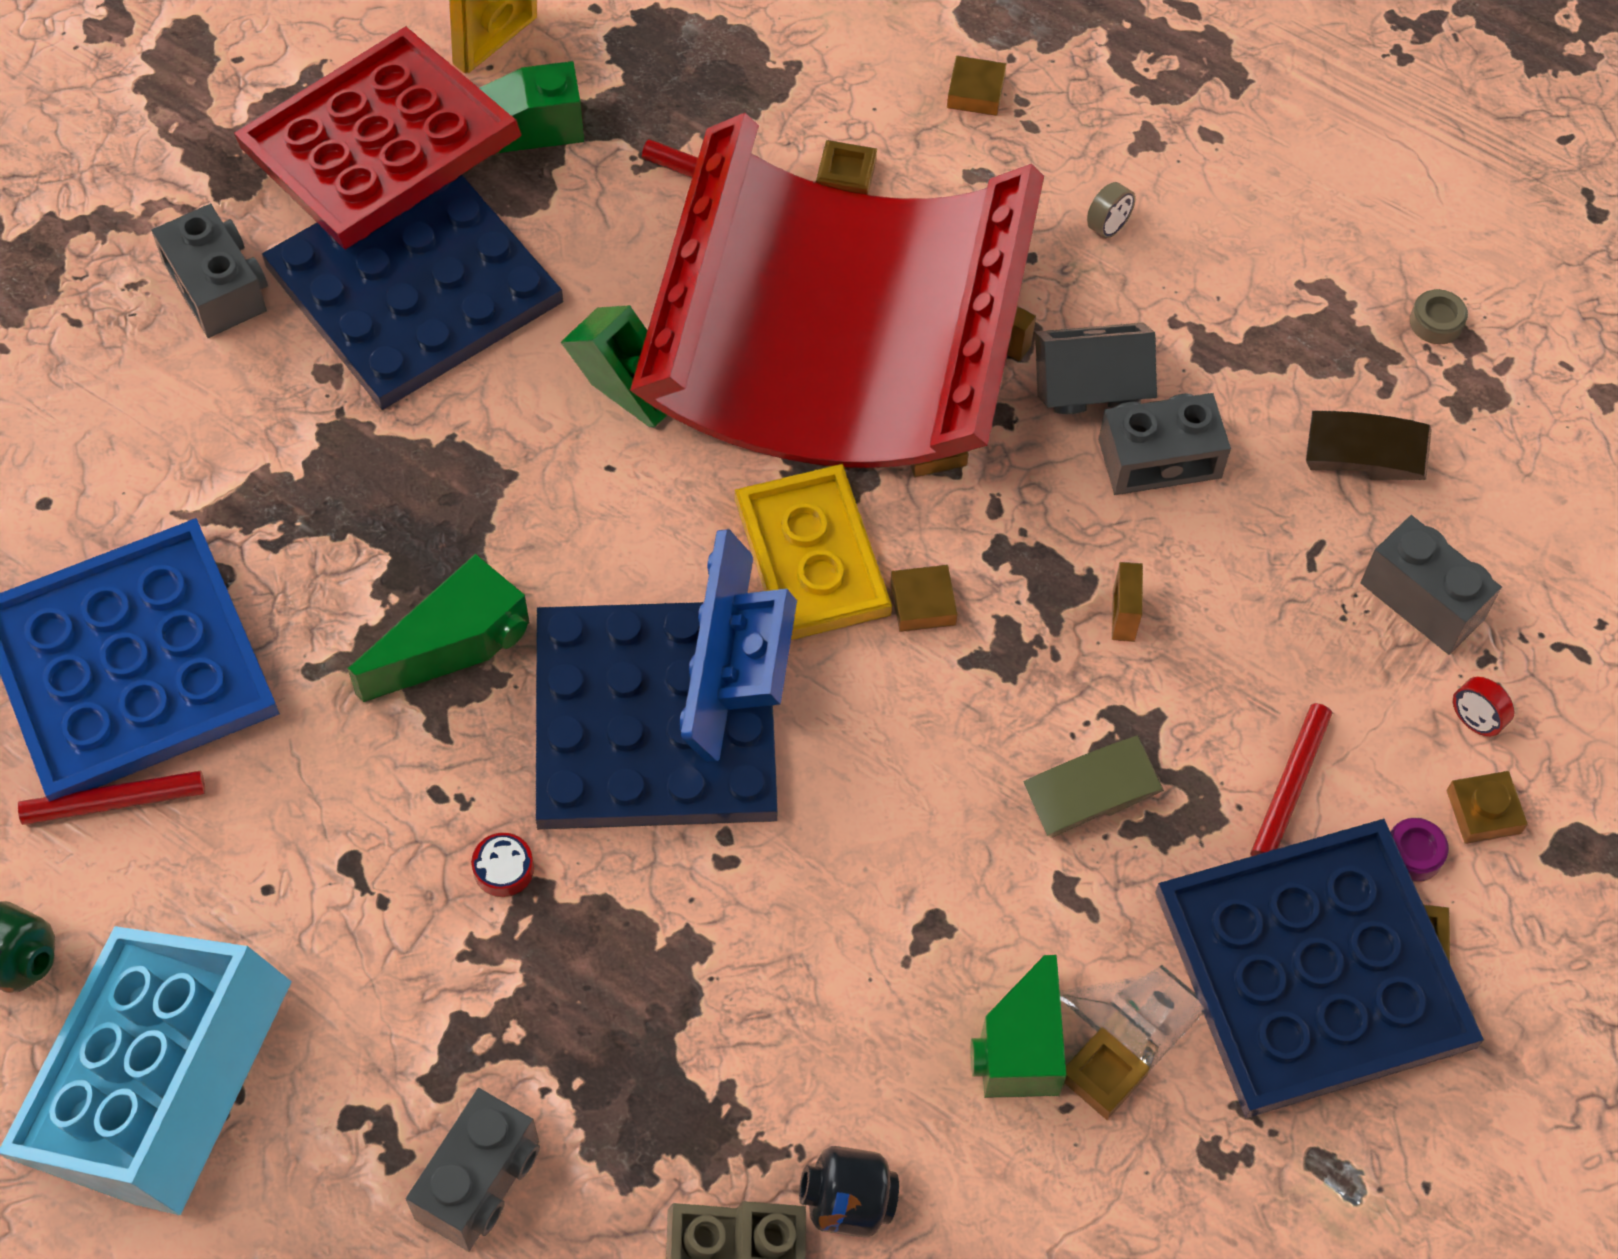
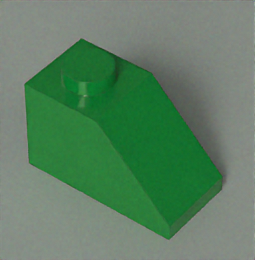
[561,305,667,427]
[970,955,1066,1098]

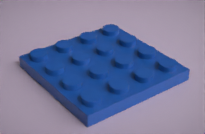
[0,518,280,801]

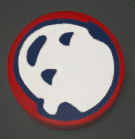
[1452,676,1515,737]
[471,833,534,897]

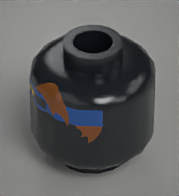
[799,1146,899,1237]

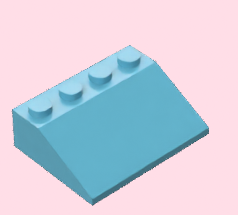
[0,926,292,1215]

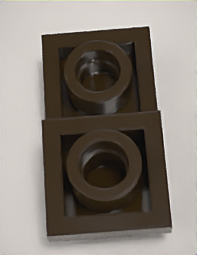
[1306,411,1432,480]

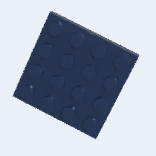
[262,175,563,410]
[536,602,778,830]
[1155,819,1484,1119]

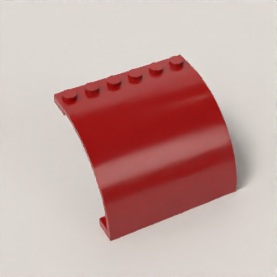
[630,113,1044,468]

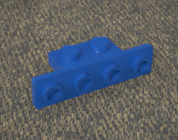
[680,529,797,762]

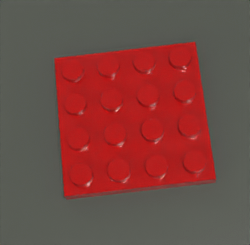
[234,26,522,249]

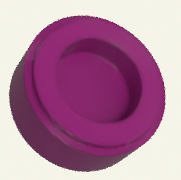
[1391,818,1449,881]

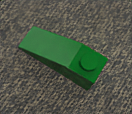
[479,61,584,153]
[347,554,530,702]

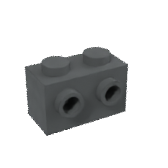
[151,203,268,338]
[1035,323,1157,414]
[1098,393,1231,495]
[1360,515,1502,655]
[405,1087,540,1252]

